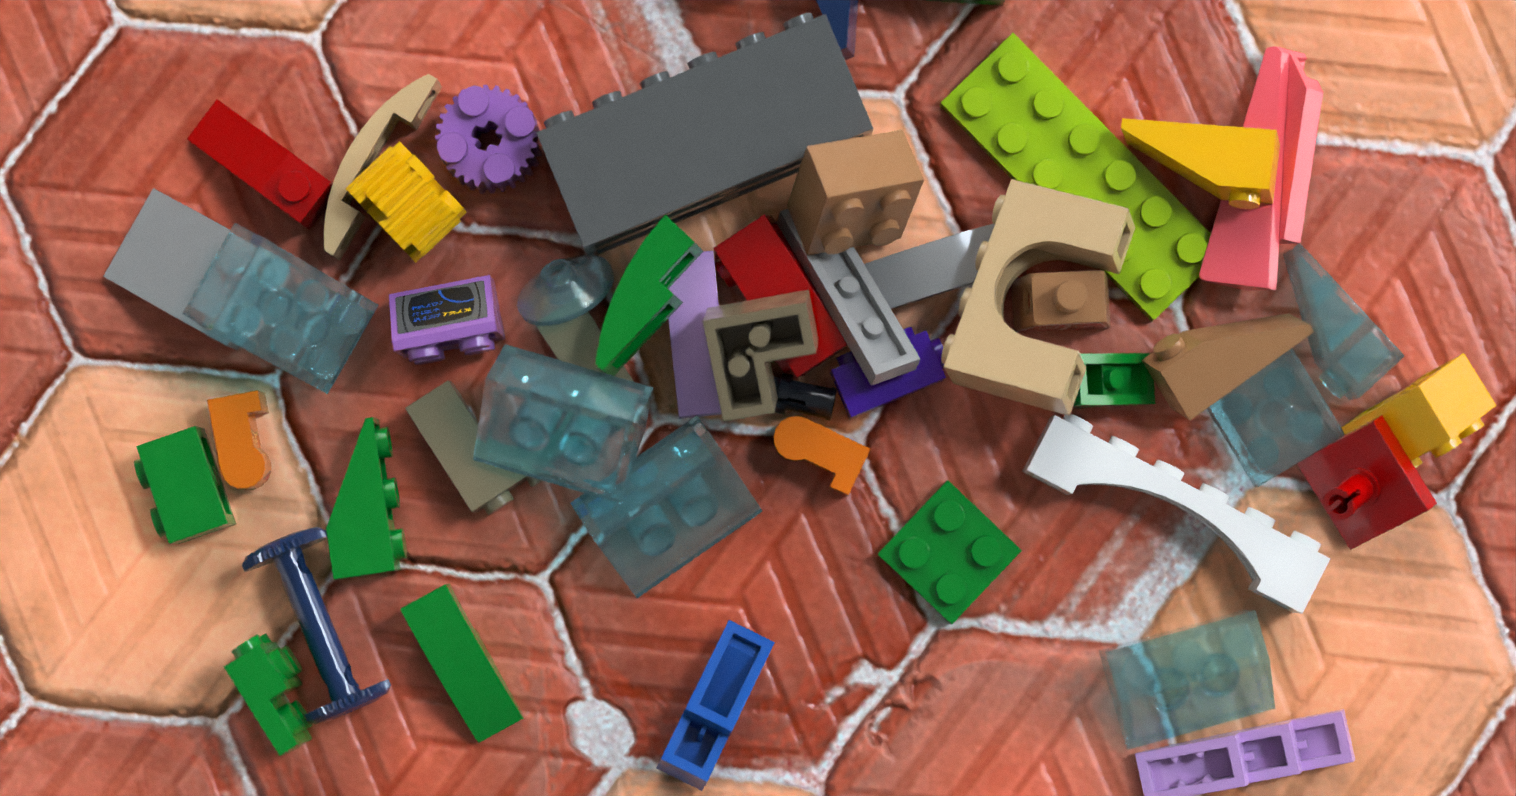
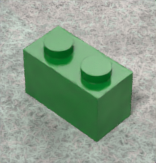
[134,426,236,544]

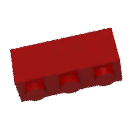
[713,214,848,377]

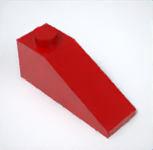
[187,99,333,230]

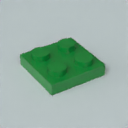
[877,480,1022,625]

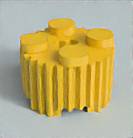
[345,141,467,263]

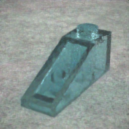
[1283,243,1405,400]

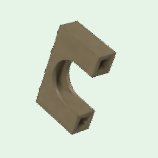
[405,296,647,515]

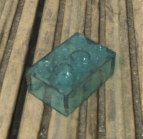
[182,223,379,394]

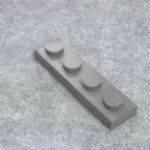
[776,209,920,386]

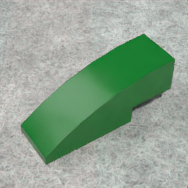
[595,215,704,378]
[400,584,524,743]

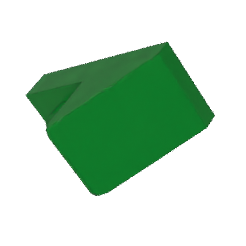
[1074,353,1156,409]

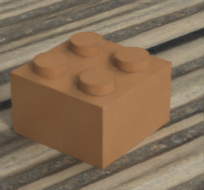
[787,130,924,256]

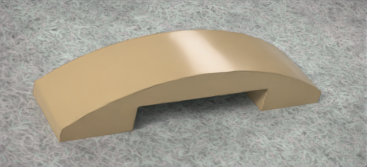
[324,74,442,260]

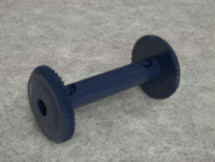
[242,527,391,724]

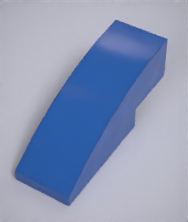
[656,620,775,791]

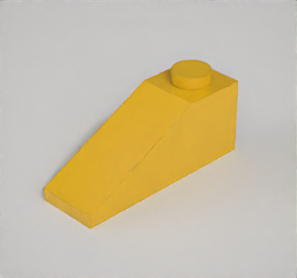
[1121,118,1280,209]

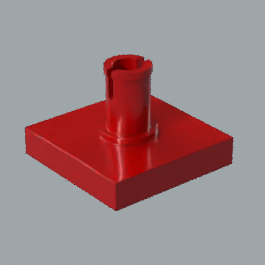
[1297,415,1437,550]

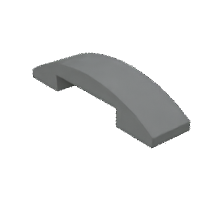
[865,224,995,309]

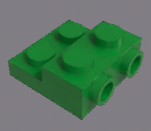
[224,634,313,756]

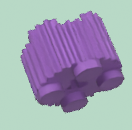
[435,85,542,194]

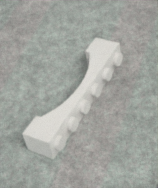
[1022,414,1330,614]

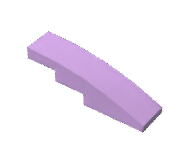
[1135,709,1355,796]

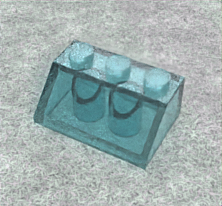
[473,344,653,504]
[570,416,763,598]
[1099,610,1275,750]

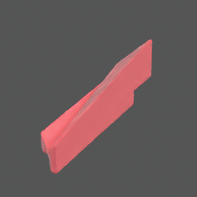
[1199,46,1323,291]

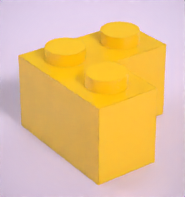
[1341,353,1496,468]

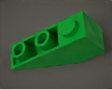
[326,417,407,580]

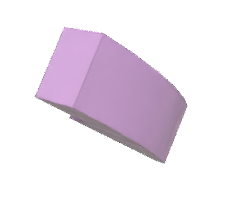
[668,251,721,419]

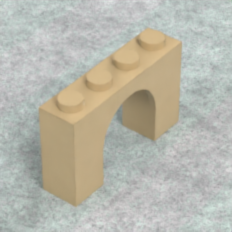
[941,179,1135,416]

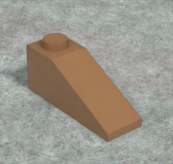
[1142,313,1314,420]

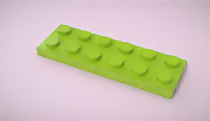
[939,33,1211,322]

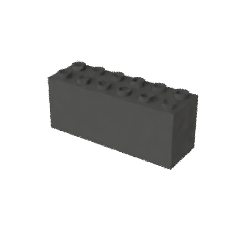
[536,12,874,258]

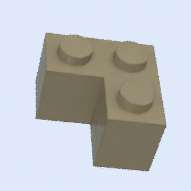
[703,289,819,422]

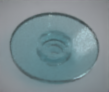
[517,255,614,326]

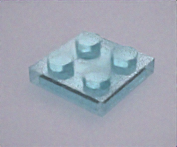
[1207,348,1344,487]

